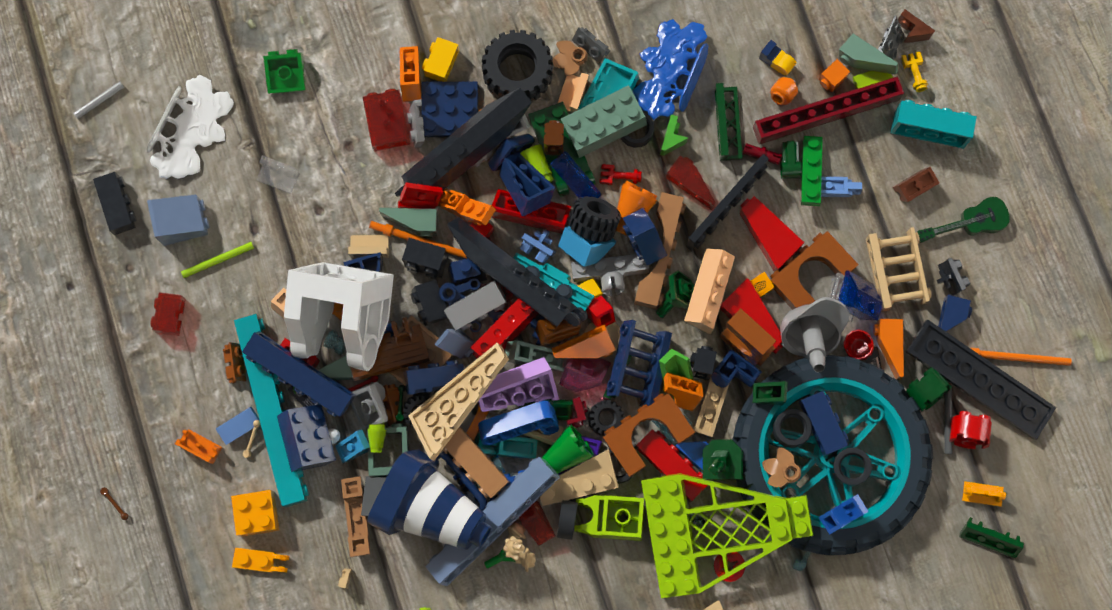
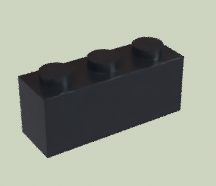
[93,172,137,236]

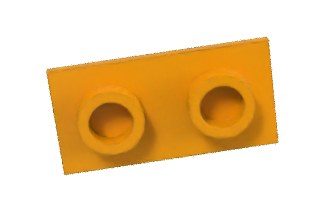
[962,481,1006,507]

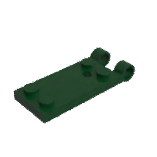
[528,102,596,197]

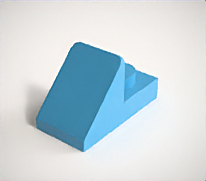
[335,430,370,463]

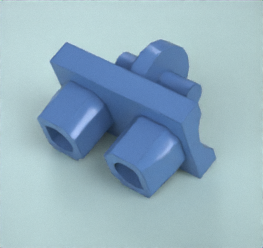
[520,230,556,264]

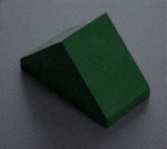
[752,381,788,406]

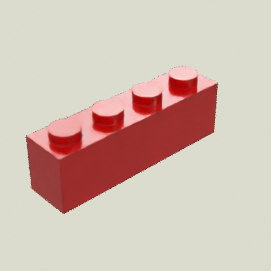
[636,429,708,503]

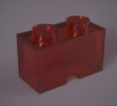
[151,292,186,336]

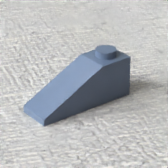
[435,329,475,359]

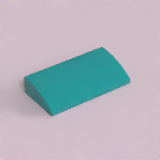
[578,58,639,110]

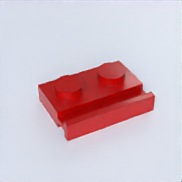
[398,182,443,209]

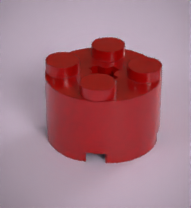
[949,411,992,449]

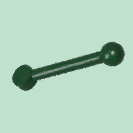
[395,385,406,422]

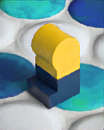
[759,40,797,76]

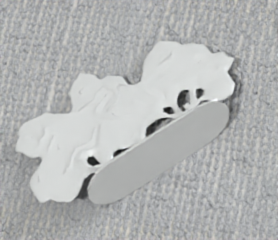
[147,75,234,179]

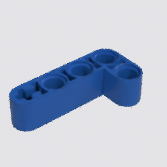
[478,401,559,445]

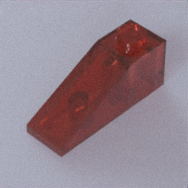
[666,156,716,210]

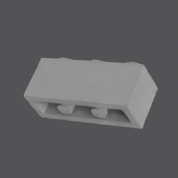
[444,280,508,331]

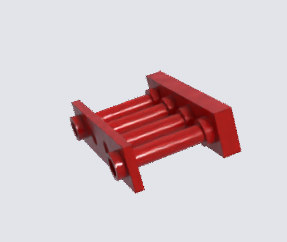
[471,298,539,359]

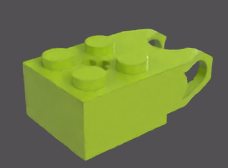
[574,495,645,541]

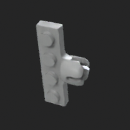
[571,254,649,296]

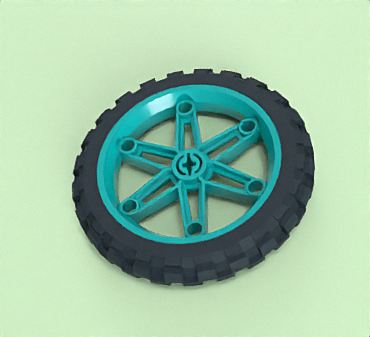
[732,355,933,556]

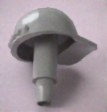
[780,297,849,372]

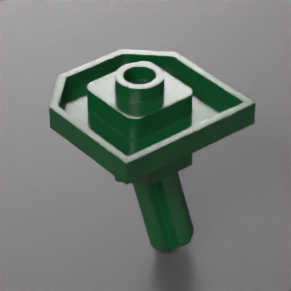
[656,270,695,318]
[703,439,743,480]

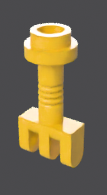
[901,51,928,92]

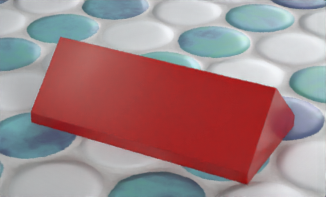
[492,189,571,234]

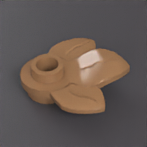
[553,41,587,76]
[762,447,801,487]

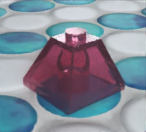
[559,358,611,392]

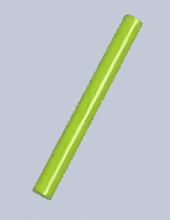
[181,242,254,278]

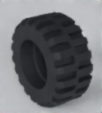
[482,30,553,101]

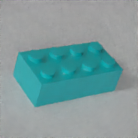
[890,100,977,149]

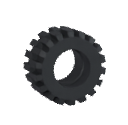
[569,196,621,242]

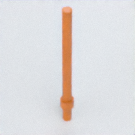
[369,221,467,259]
[971,348,1072,366]

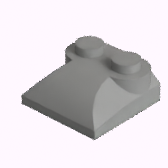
[351,382,388,429]

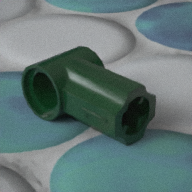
[780,141,802,179]

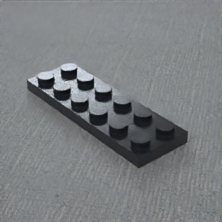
[686,154,769,252]

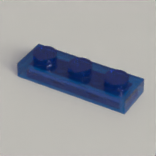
[550,151,602,198]

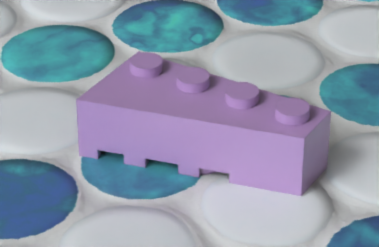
[477,357,559,412]

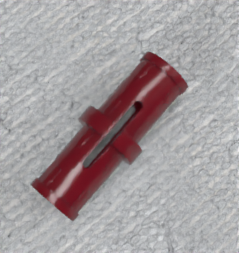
[742,143,782,165]

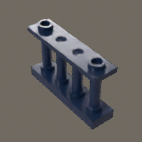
[606,320,672,407]

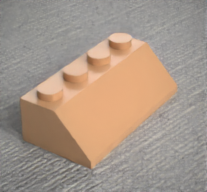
[684,249,735,334]

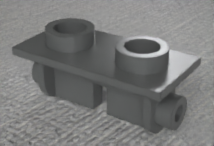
[572,27,610,63]

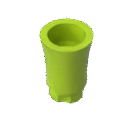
[520,144,554,183]

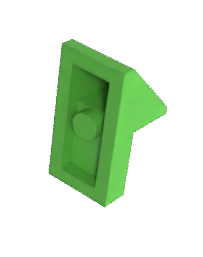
[660,115,688,156]

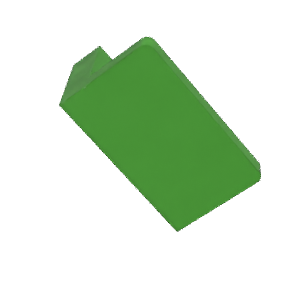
[659,349,693,387]

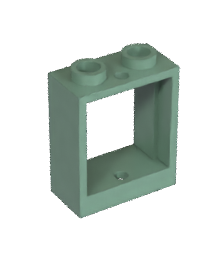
[367,424,409,477]

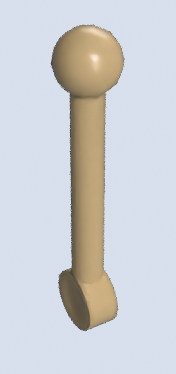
[243,420,261,458]

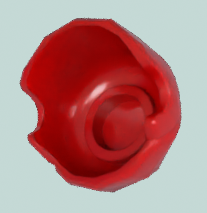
[844,329,874,361]

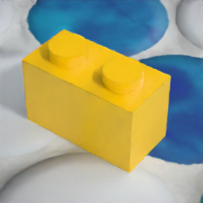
[422,37,459,82]

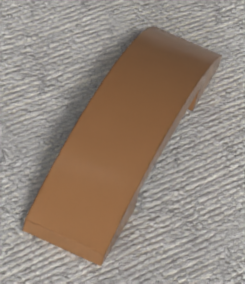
[341,476,370,557]

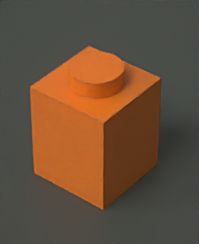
[819,59,850,92]

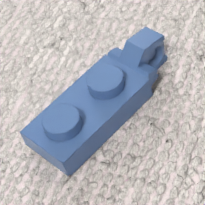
[821,177,862,197]

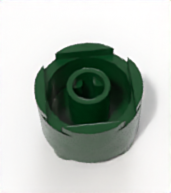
[906,367,952,413]

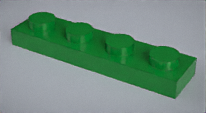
[801,136,823,206]

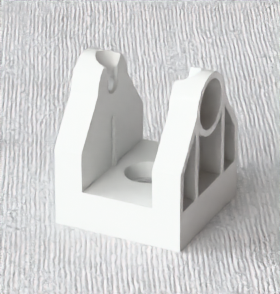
[284,262,394,371]

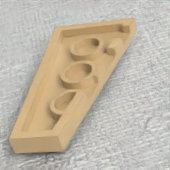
[540,449,619,506]

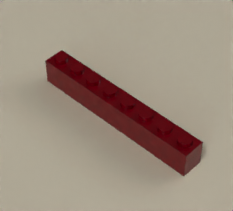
[753,76,904,145]

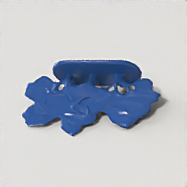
[633,19,708,120]

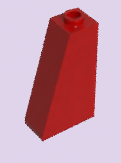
[739,196,804,272]
[720,278,783,354]

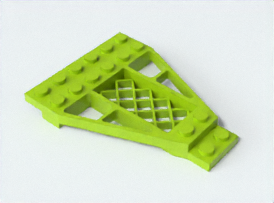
[641,473,813,598]

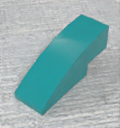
[475,433,538,459]

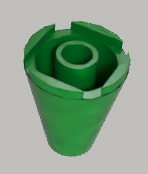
[542,425,594,474]

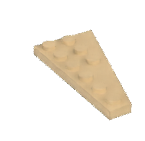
[408,343,509,461]

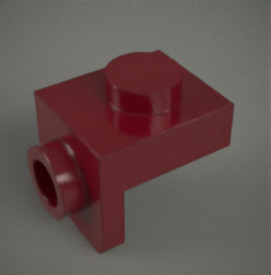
[567,397,588,428]

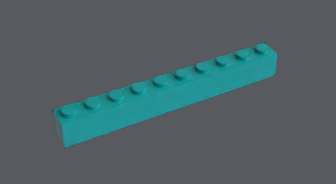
[234,314,309,508]

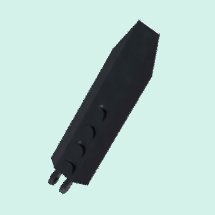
[395,88,532,197]
[447,217,588,327]

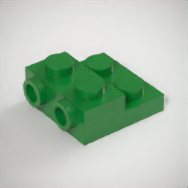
[263,49,306,94]

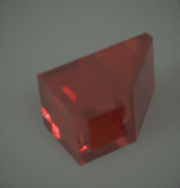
[519,501,556,546]

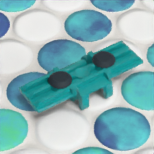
[513,253,595,311]

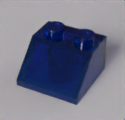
[838,271,883,320]

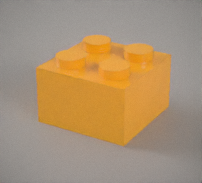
[231,490,279,537]

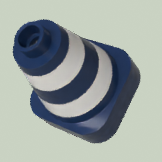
[367,449,492,550]

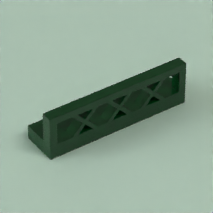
[714,83,742,161]

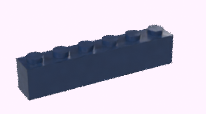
[242,331,356,417]

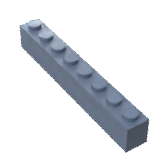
[425,457,560,586]

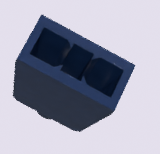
[448,258,487,286]

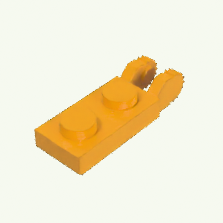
[232,548,290,573]

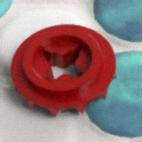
[713,552,745,582]

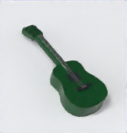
[917,197,1010,243]

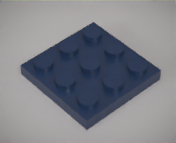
[421,81,478,138]

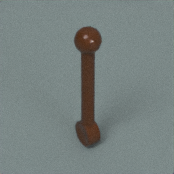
[100,487,128,520]

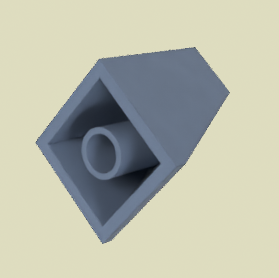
[147,195,210,246]

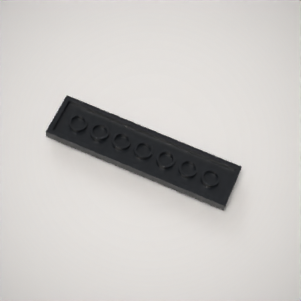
[906,320,1057,440]

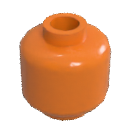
[770,77,798,105]

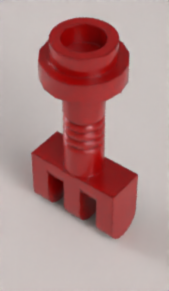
[599,164,642,185]

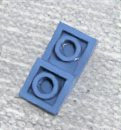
[216,407,260,445]

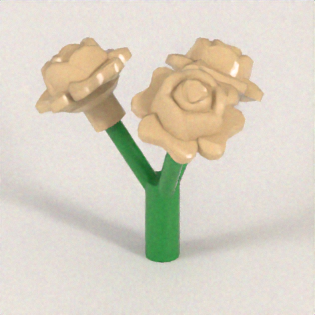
[484,523,536,572]

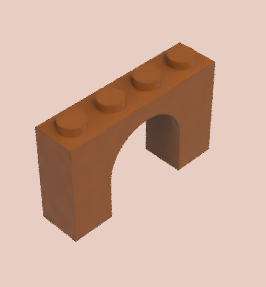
[770,231,859,310]
[720,308,776,366]
[603,393,695,478]

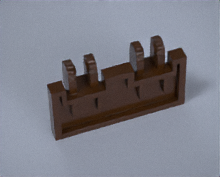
[344,317,430,381]

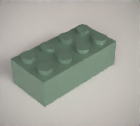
[561,85,647,158]

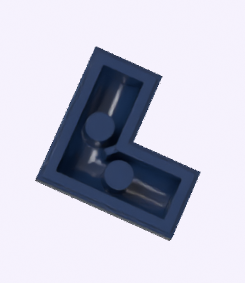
[488,134,535,171]
[711,349,762,388]

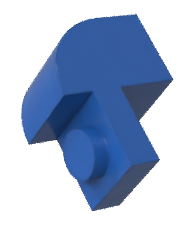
[819,494,869,534]

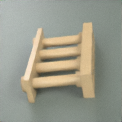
[866,227,931,312]

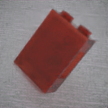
[363,89,411,152]

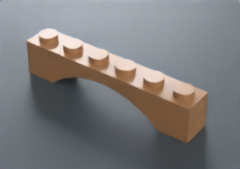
[634,192,686,310]

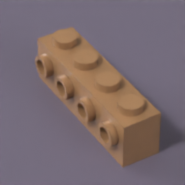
[443,427,510,498]

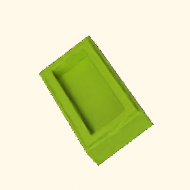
[852,71,893,89]

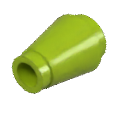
[367,424,387,453]

